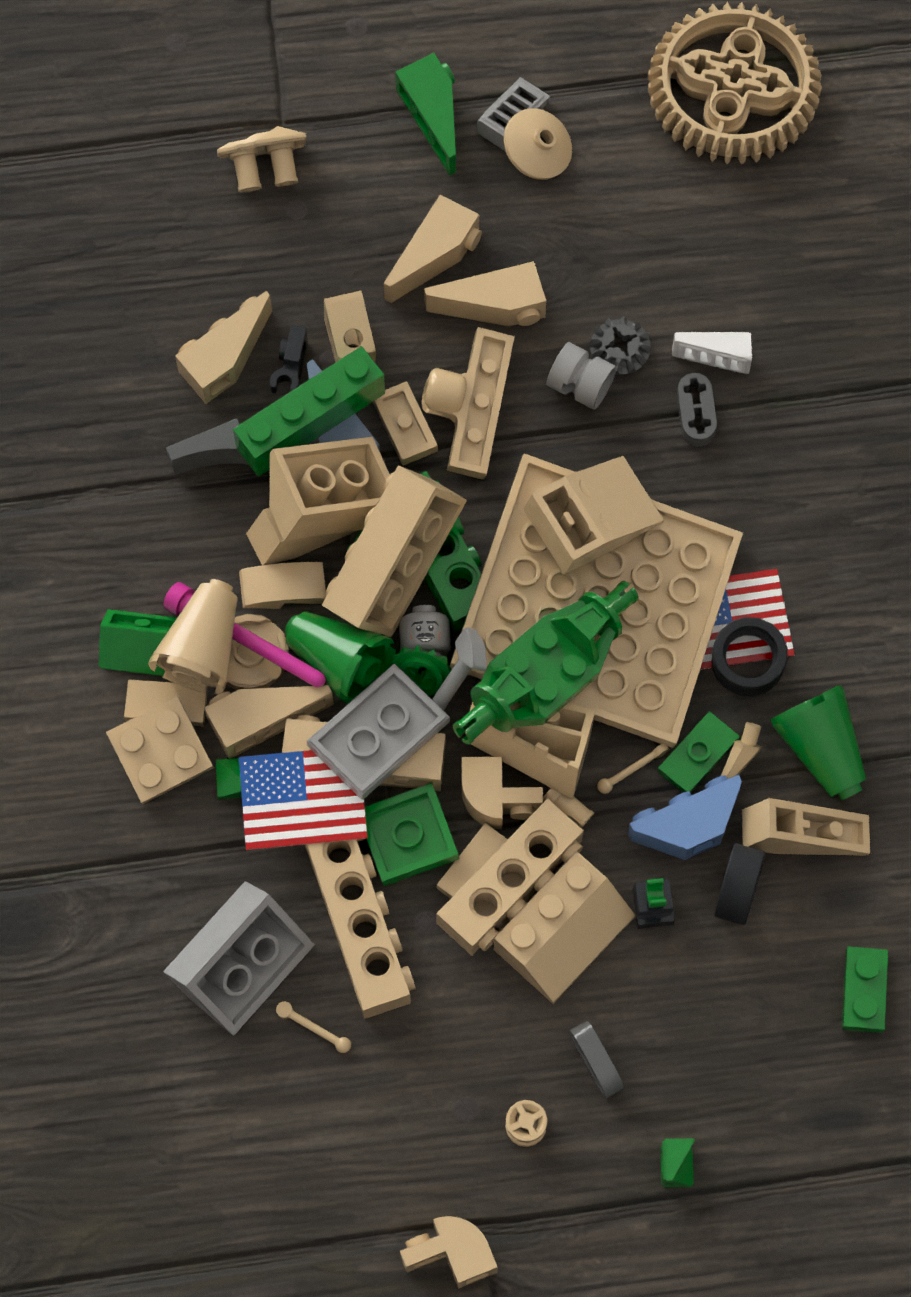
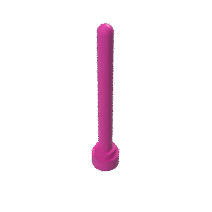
[163,582,326,687]

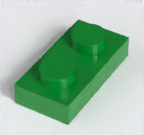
[842,946,888,1033]

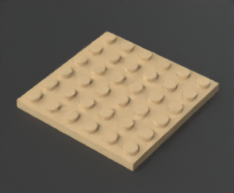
[449,453,743,748]

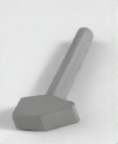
[432,628,487,711]

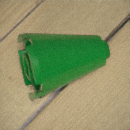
[285,611,396,705]
[770,685,866,801]

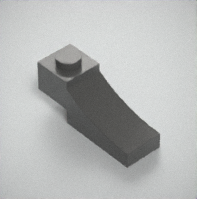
[166,418,270,475]

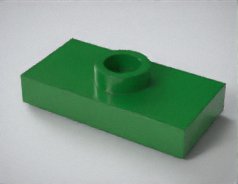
[657,711,740,793]

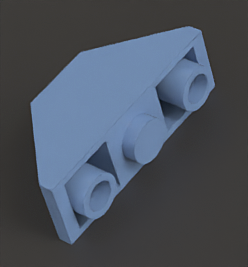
[628,774,742,860]

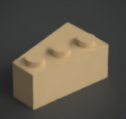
[470,682,595,800]

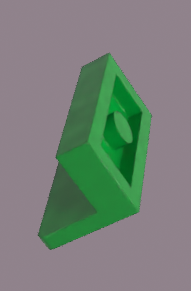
[98,609,177,676]

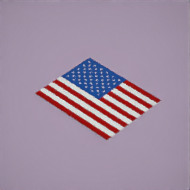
[700,569,795,670]
[239,750,367,850]

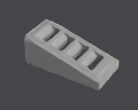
[477,77,550,152]

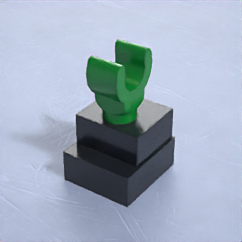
[632,878,675,929]

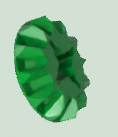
[390,645,452,695]

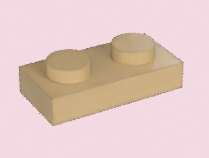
[373,381,438,466]

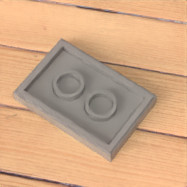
[307,664,450,800]

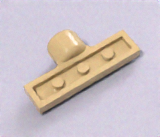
[422,327,515,480]

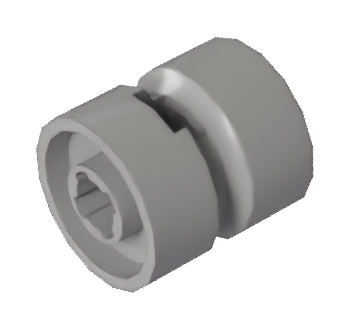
[546,342,617,410]

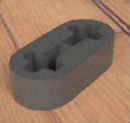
[677,373,717,447]
[569,1021,624,1099]

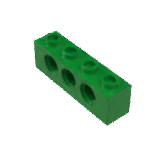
[421,471,482,634]

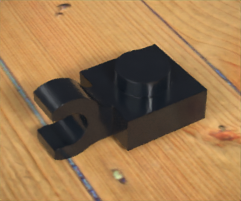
[270,325,308,394]

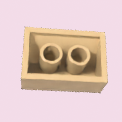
[269,437,390,541]
[493,851,635,1004]

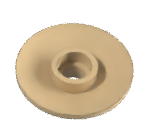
[504,108,572,180]

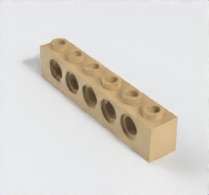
[305,839,416,1019]

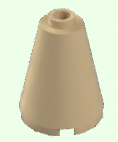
[148,579,237,694]

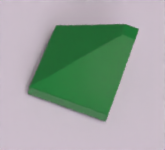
[216,758,242,799]

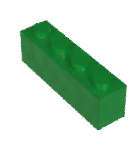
[233,346,385,477]

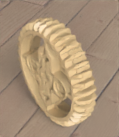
[648,1,822,165]

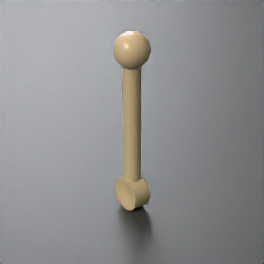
[597,743,670,794]
[276,1001,351,1053]

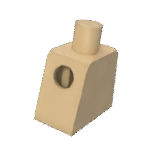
[324,291,376,363]

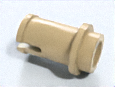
[543,788,594,829]

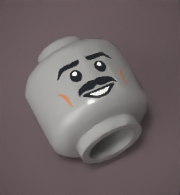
[399,605,451,656]

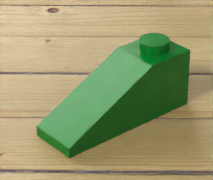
[395,53,456,176]

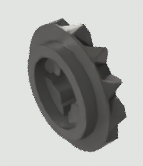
[590,316,651,375]

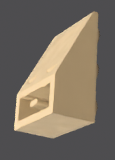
[524,456,664,575]

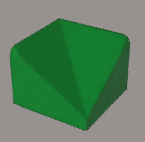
[660,1138,695,1188]

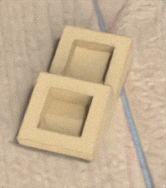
[239,562,326,609]

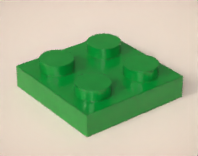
[365,783,460,886]

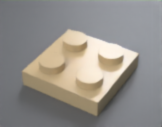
[106,696,214,804]

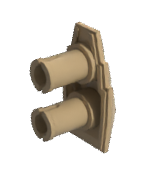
[217,126,306,193]

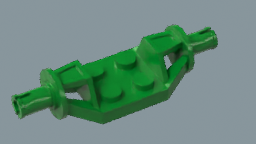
[453,581,639,745]

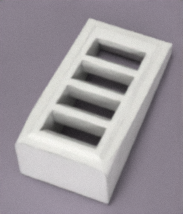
[672,332,752,374]

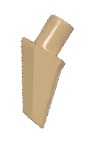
[721,722,762,779]

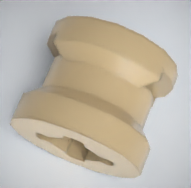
[505,1100,547,1147]

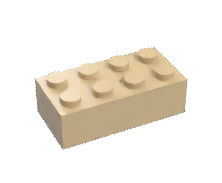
[322,465,467,637]

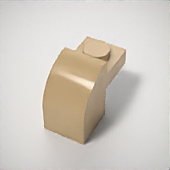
[462,757,543,830]
[400,1216,498,1289]

